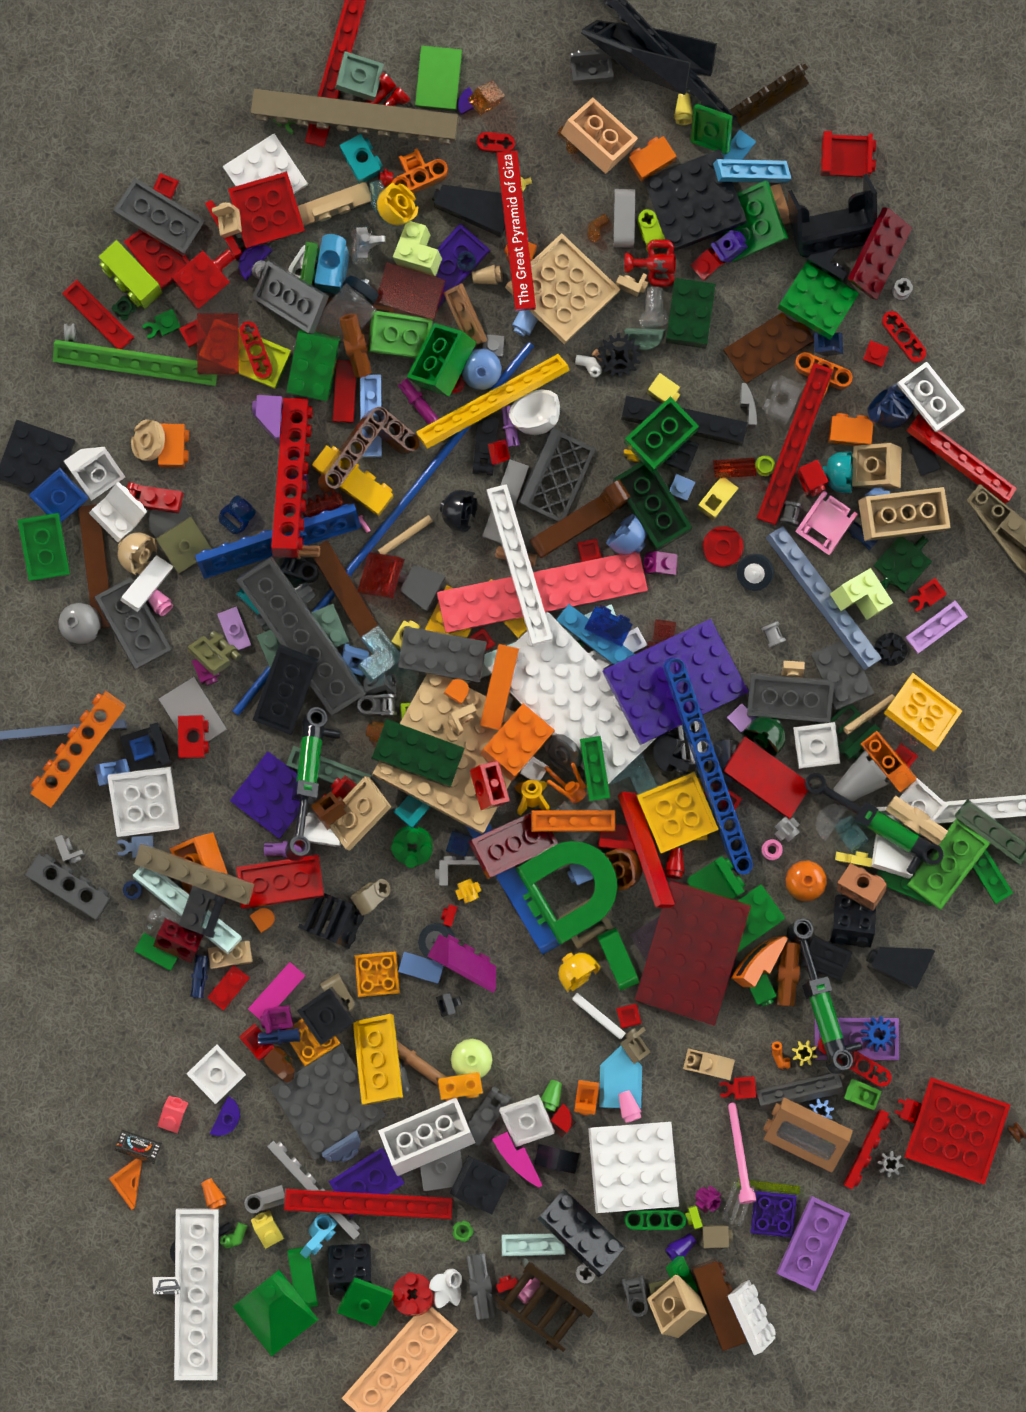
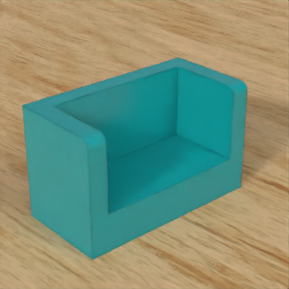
[393,795,431,828]

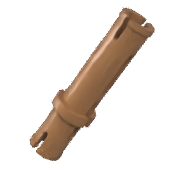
[397,1040,447,1087]

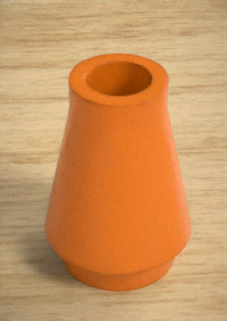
[201,1178,227,1209]

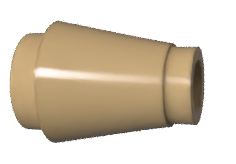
[472,264,503,285]

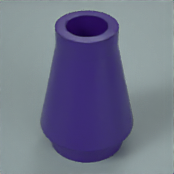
[665,1233,697,1261]

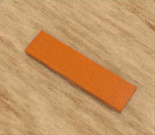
[480,644,519,730]
[531,810,615,832]

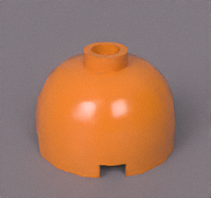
[785,860,827,902]

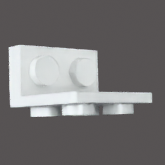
[89,482,147,542]

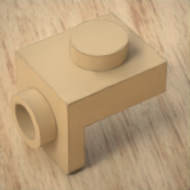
[212,203,242,238]

